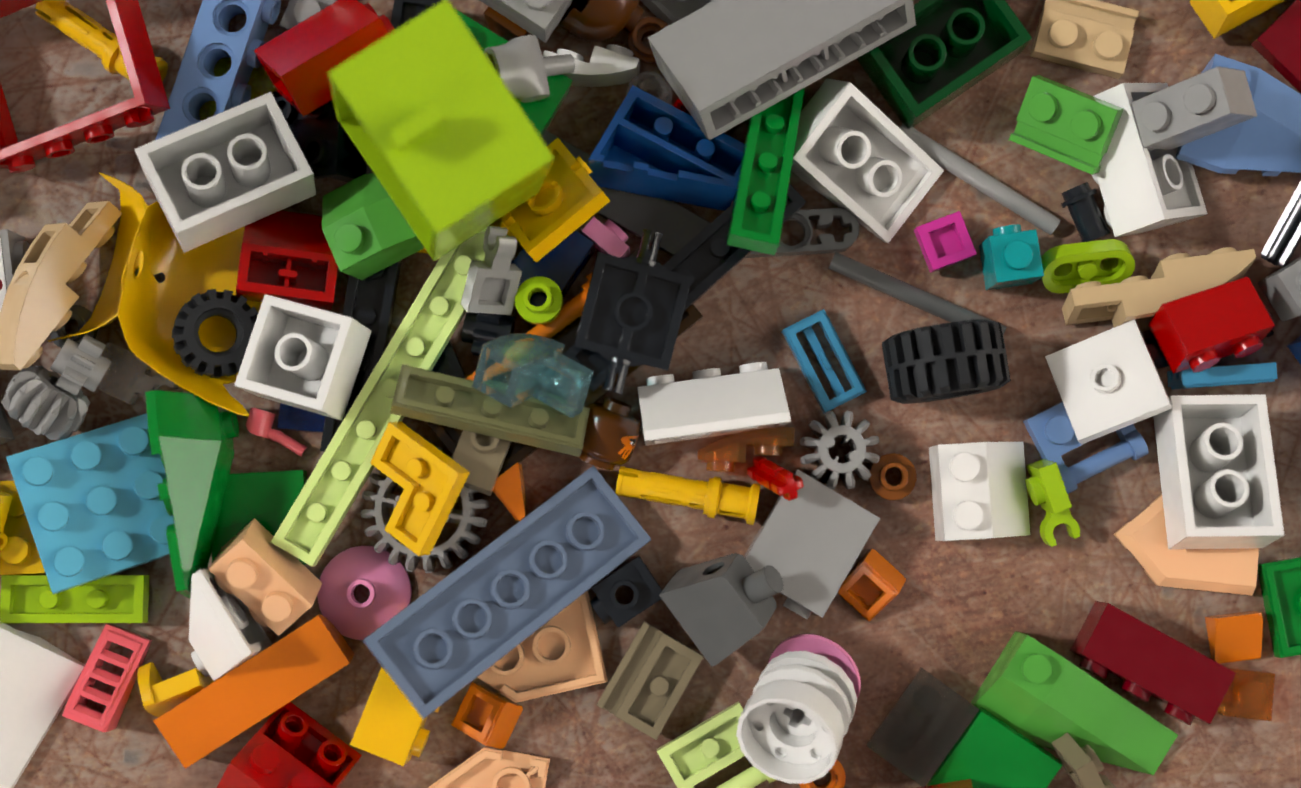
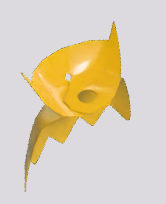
[47,172,262,417]

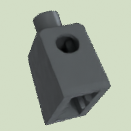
[659,553,783,667]

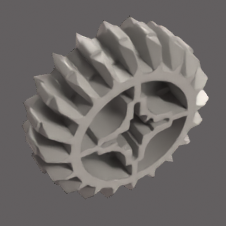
[360,446,490,573]

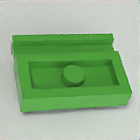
[1009,75,1124,175]

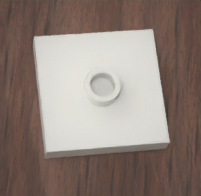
[1045,319,1173,444]

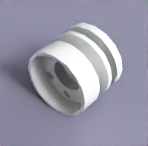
[736,651,857,784]

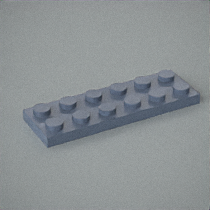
[363,466,652,720]

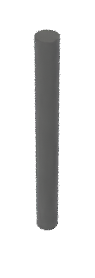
[828,252,1006,335]

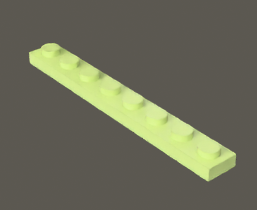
[271,225,508,567]

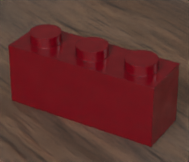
[1070,601,1236,726]

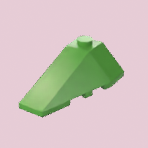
[322,173,424,280]

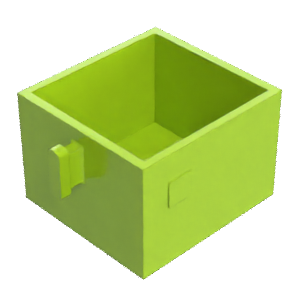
[328,0,554,261]

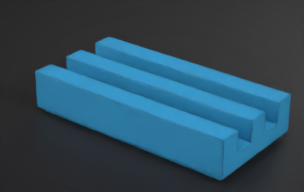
[781,309,867,414]
[1167,362,1278,390]

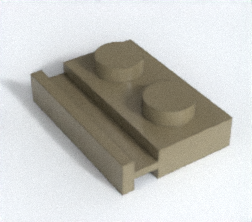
[596,621,704,740]

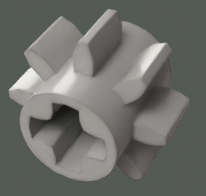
[50,334,112,396]

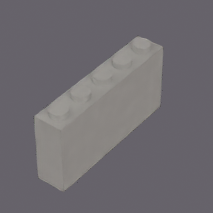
[648,0,916,141]

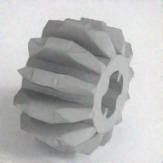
[1,366,90,440]
[800,410,880,490]

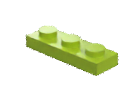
[0,575,149,623]

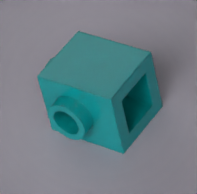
[979,224,1044,291]

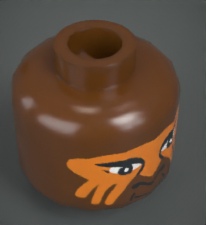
[579,397,642,470]

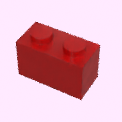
[1148,276,1275,374]

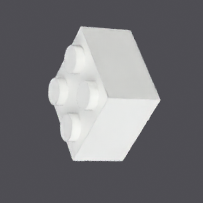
[234,294,372,421]

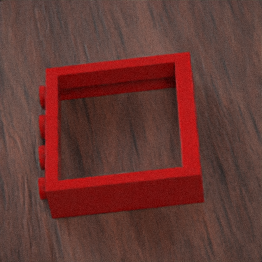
[0,0,170,173]

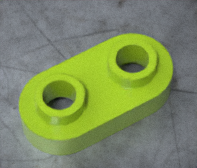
[1041,239,1135,293]

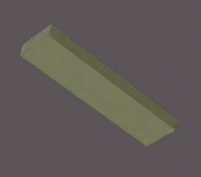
[390,364,590,457]

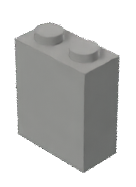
[744,469,880,620]

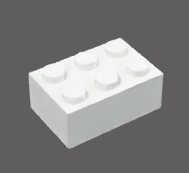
[134,92,316,253]
[1153,394,1284,549]

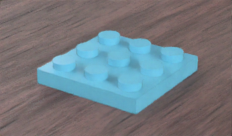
[6,413,174,595]

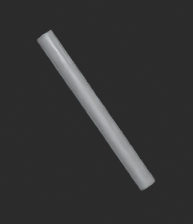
[900,123,1061,235]

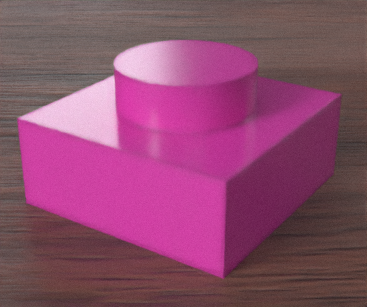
[913,211,977,273]

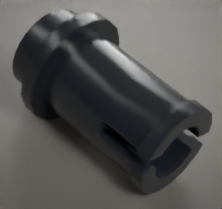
[1061,182,1111,242]

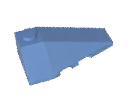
[1176,54,1301,176]

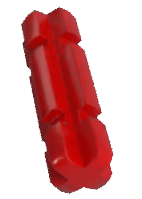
[747,456,804,501]

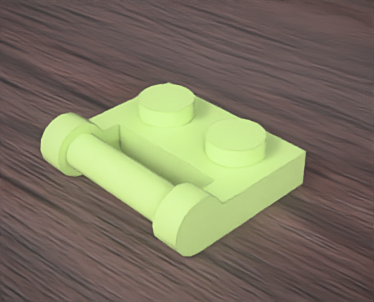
[657,701,776,788]

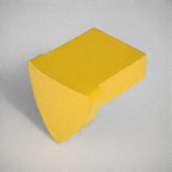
[138,662,214,717]

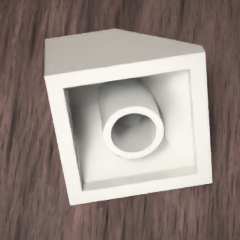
[189,569,272,681]

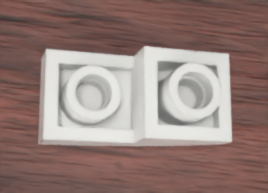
[543,44,640,87]

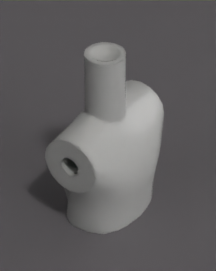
[484,35,575,102]

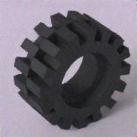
[172,289,258,378]

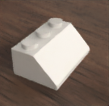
[1092,83,1208,237]
[638,362,791,446]

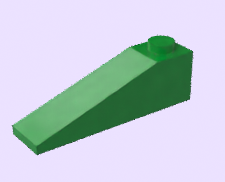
[145,390,239,600]

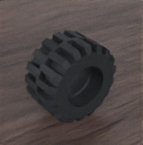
[882,319,1011,404]

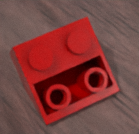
[236,210,338,311]
[217,702,362,788]

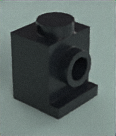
[589,556,662,628]

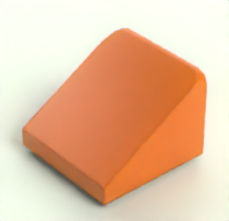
[493,462,528,521]
[837,549,906,622]
[1205,611,1263,664]
[451,682,523,749]

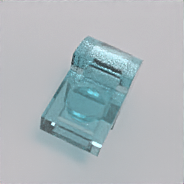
[472,333,594,418]

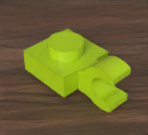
[1025,459,1080,547]

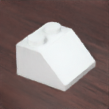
[929,442,1031,541]

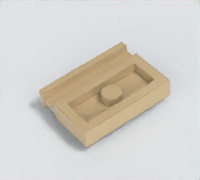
[1030,0,1139,79]

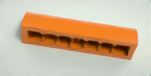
[153,614,355,769]

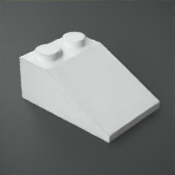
[791,79,944,243]

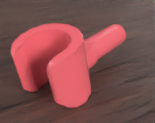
[246,408,307,457]

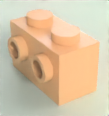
[208,518,322,636]

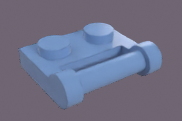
[1023,401,1149,494]

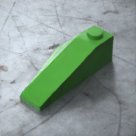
[966,631,1178,775]

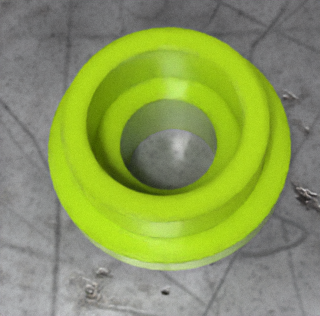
[515,276,563,325]

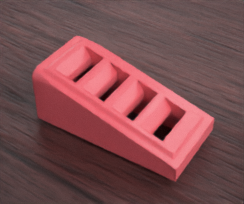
[62,623,152,732]

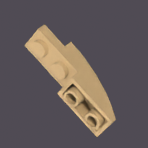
[0,201,123,371]
[1062,247,1256,332]

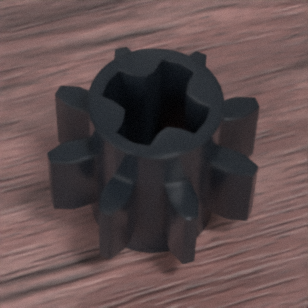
[461,312,516,359]

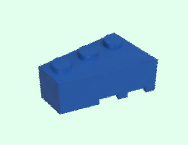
[587,85,745,211]

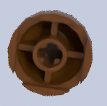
[558,0,644,42]

